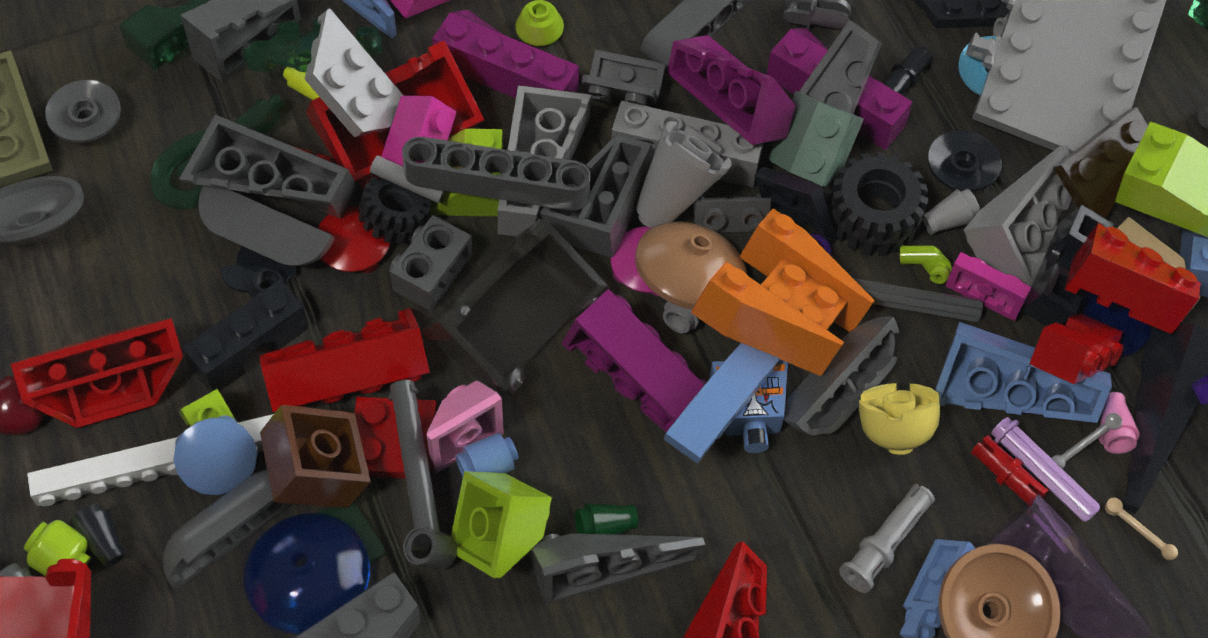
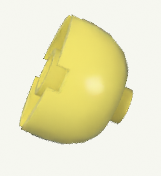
[859,383,940,455]

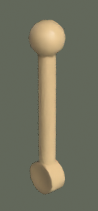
[1105,498,1178,560]

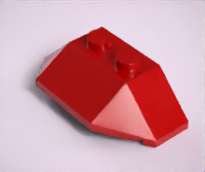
[10,318,183,428]

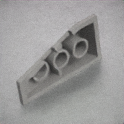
[964,145,1072,286]

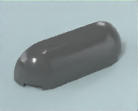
[198,186,335,266]
[784,317,899,435]
[162,470,293,591]

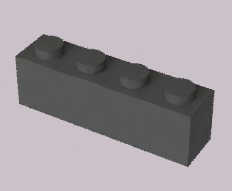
[179,115,358,219]

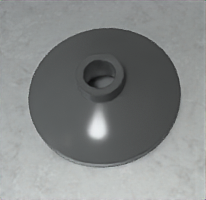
[45,80,121,143]

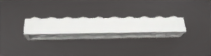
[27,414,274,506]

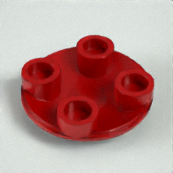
[317,206,391,273]

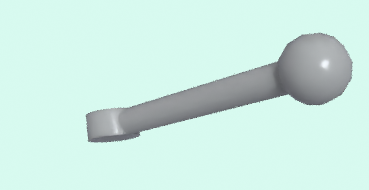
[1052,413,1123,469]

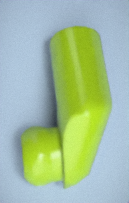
[900,245,952,284]

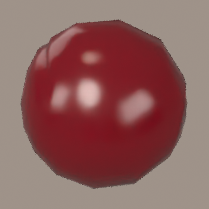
[0,376,46,436]

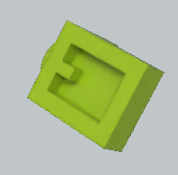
[179,389,235,426]

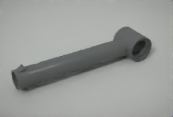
[388,380,457,570]

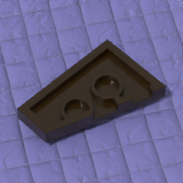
[1053,107,1148,219]

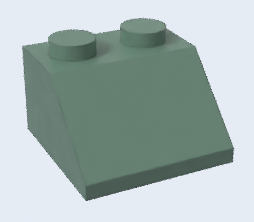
[767,91,864,188]

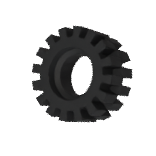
[358,176,431,243]

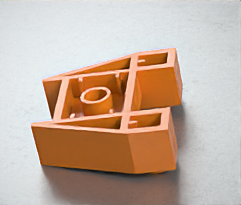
[691,208,875,376]

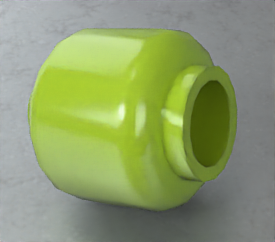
[24,520,91,576]

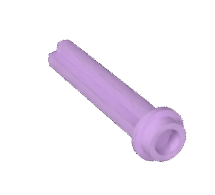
[991,417,1100,522]

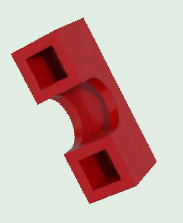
[1029,313,1123,384]

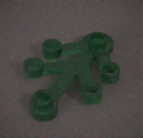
[243,18,383,72]

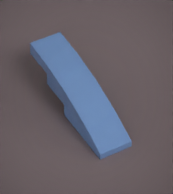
[664,343,781,464]

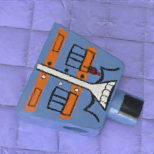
[709,360,788,453]

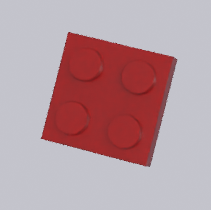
[354,397,437,479]

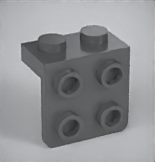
[581,49,666,108]

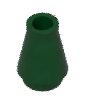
[575,503,638,535]

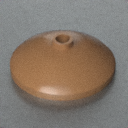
[635,222,747,310]
[938,544,1060,638]

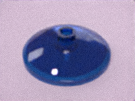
[244,513,370,634]

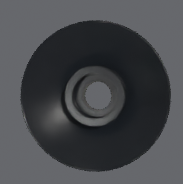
[927,130,1002,192]

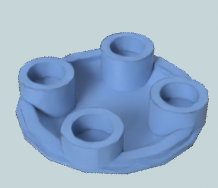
[173,415,257,495]

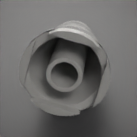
[635,121,731,228]

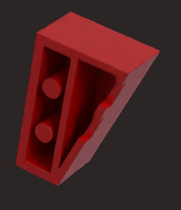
[1065,223,1201,334]

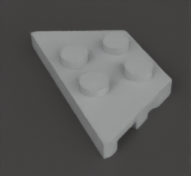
[305,8,403,138]

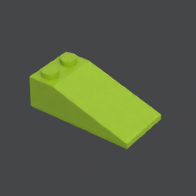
[1115,121,1208,237]

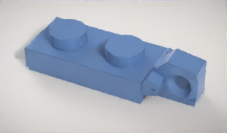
[900,539,975,638]

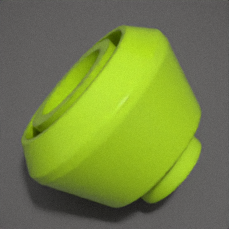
[515,0,564,46]

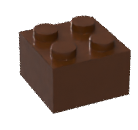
[260,405,371,508]

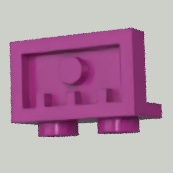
[946,252,1031,321]

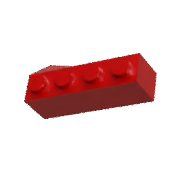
[259,308,430,412]

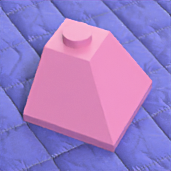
[427,380,504,474]

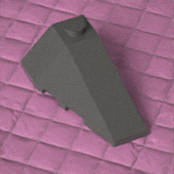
[530,534,706,605]

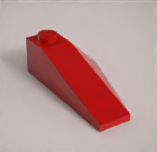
[683,541,767,638]

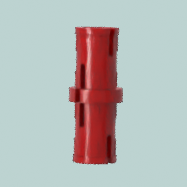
[971,435,1049,509]

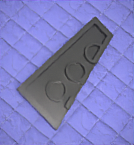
[764,20,882,148]

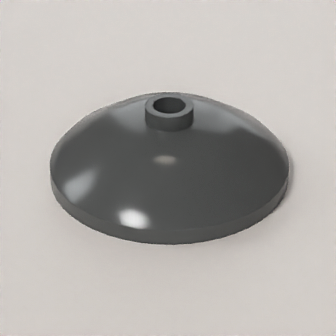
[0,176,84,245]

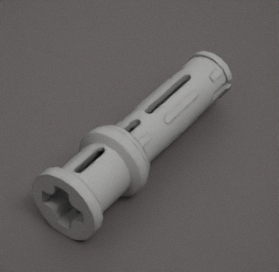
[839,484,935,593]

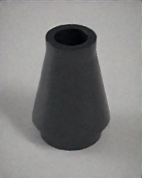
[71,503,126,568]

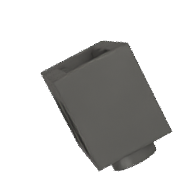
[389,215,473,311]

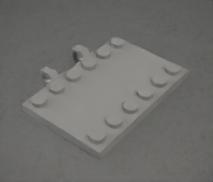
[966,0,1166,154]

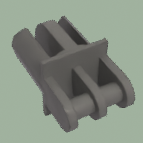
[783,0,853,30]

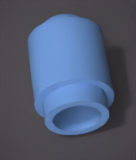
[455,432,519,477]

